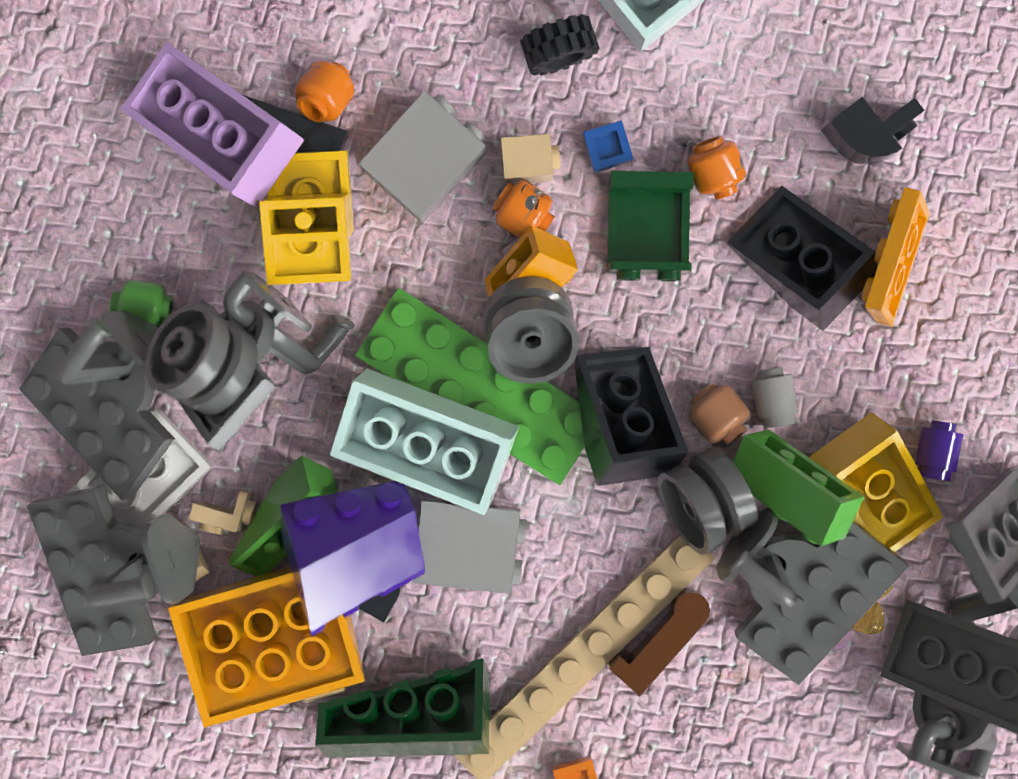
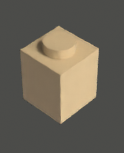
[501,134,560,185]

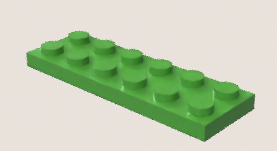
[355,288,585,485]

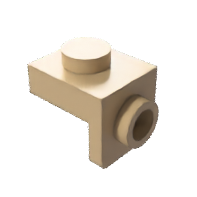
[189,489,258,535]

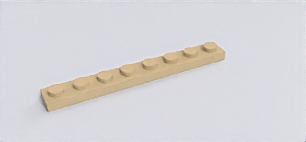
[454,534,715,779]

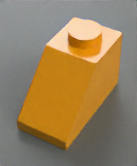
[484,225,578,298]

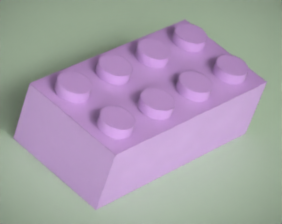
[120,41,304,208]

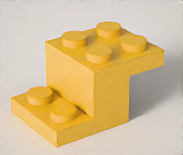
[259,150,354,285]

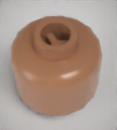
[689,383,750,445]

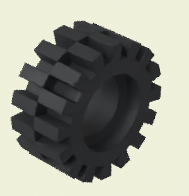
[520,14,600,76]

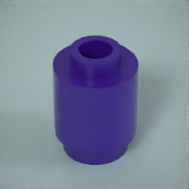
[915,420,964,482]

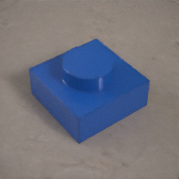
[582,120,634,173]

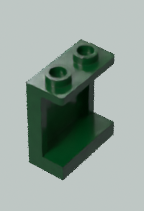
[607,171,694,282]

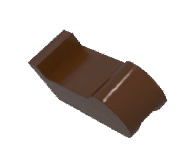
[607,588,710,697]

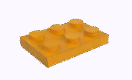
[862,187,930,327]

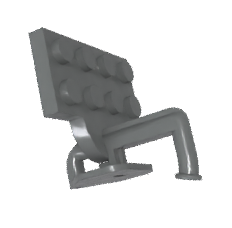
[177,271,355,452]
[19,311,175,500]
[946,465,1018,640]
[26,485,200,656]
[716,508,909,685]
[880,600,1018,779]

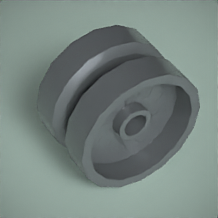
[483,276,579,384]
[145,303,258,415]
[657,447,758,555]

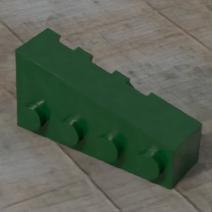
[315,658,490,758]

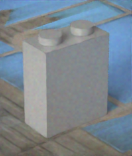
[359,91,486,224]
[413,498,527,594]

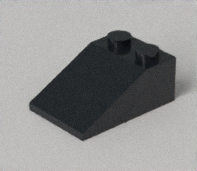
[727,186,878,331]
[574,347,689,486]

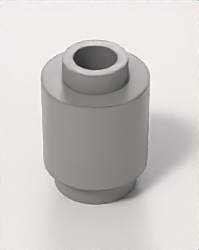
[751,367,799,428]

